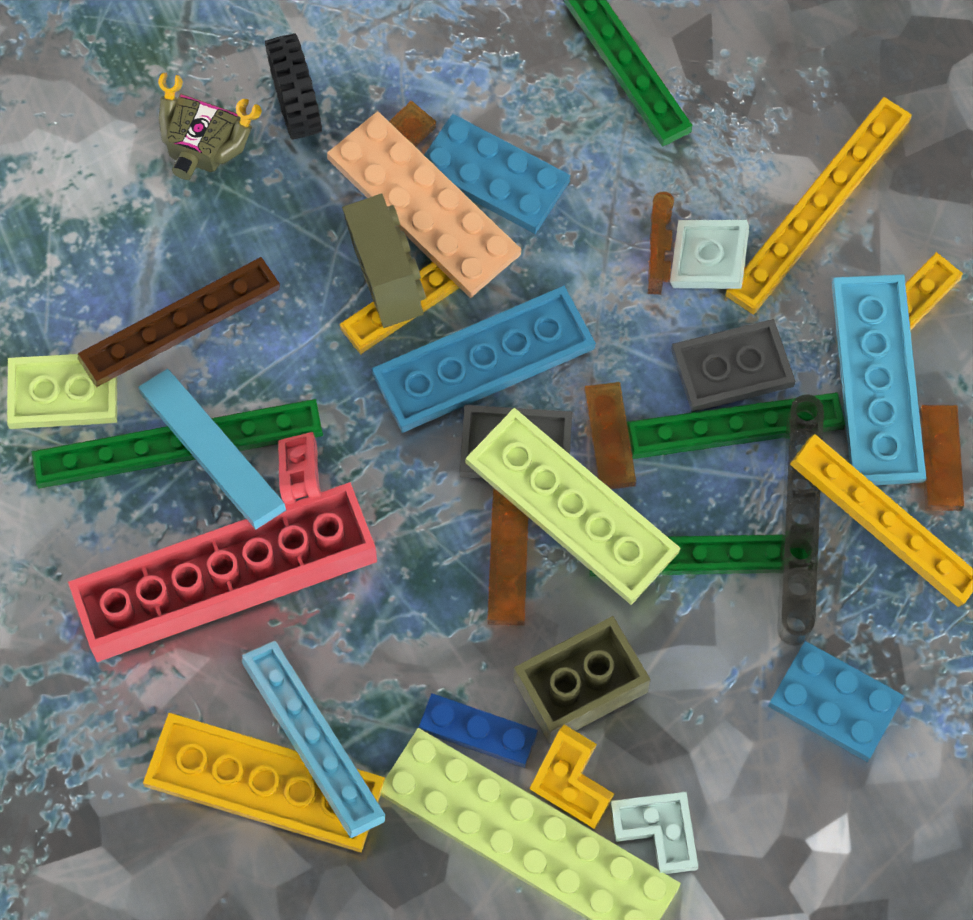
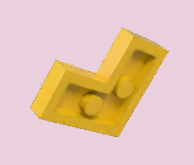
[529,724,614,829]

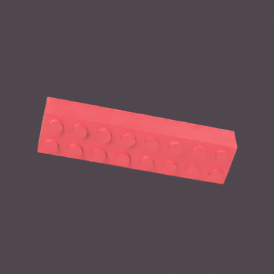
[68,482,377,662]

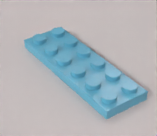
[832,274,926,485]

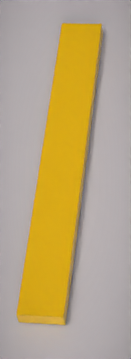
[725,97,912,315]

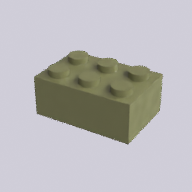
[342,193,426,328]
[513,616,651,744]

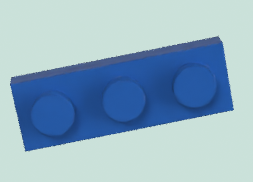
[418,693,538,768]

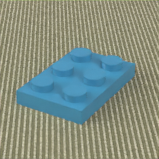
[768,641,904,762]

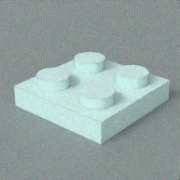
[670,220,749,289]

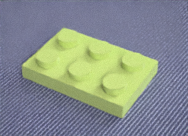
[7,354,117,429]

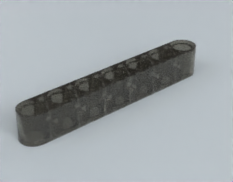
[777,394,824,646]

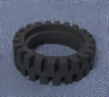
[265,33,322,140]

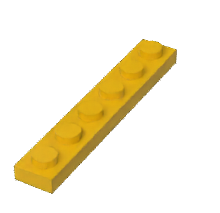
[790,434,973,607]

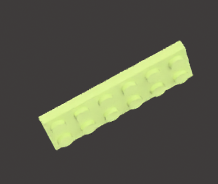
[465,408,681,605]

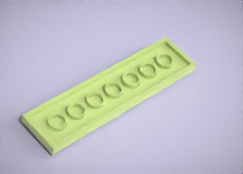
[381,728,681,920]

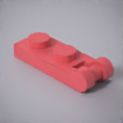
[278,432,321,505]

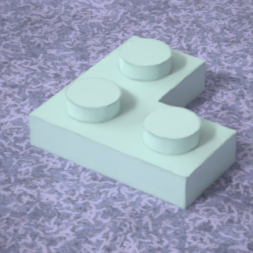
[610,792,698,874]

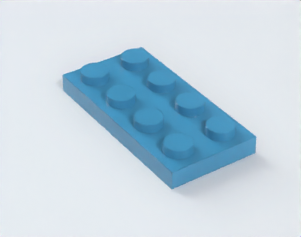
[424,113,571,234]

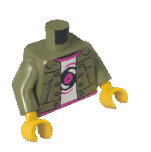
[158,73,262,180]

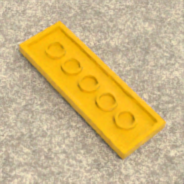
[143,713,385,853]

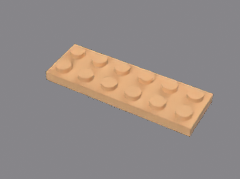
[327,111,522,298]

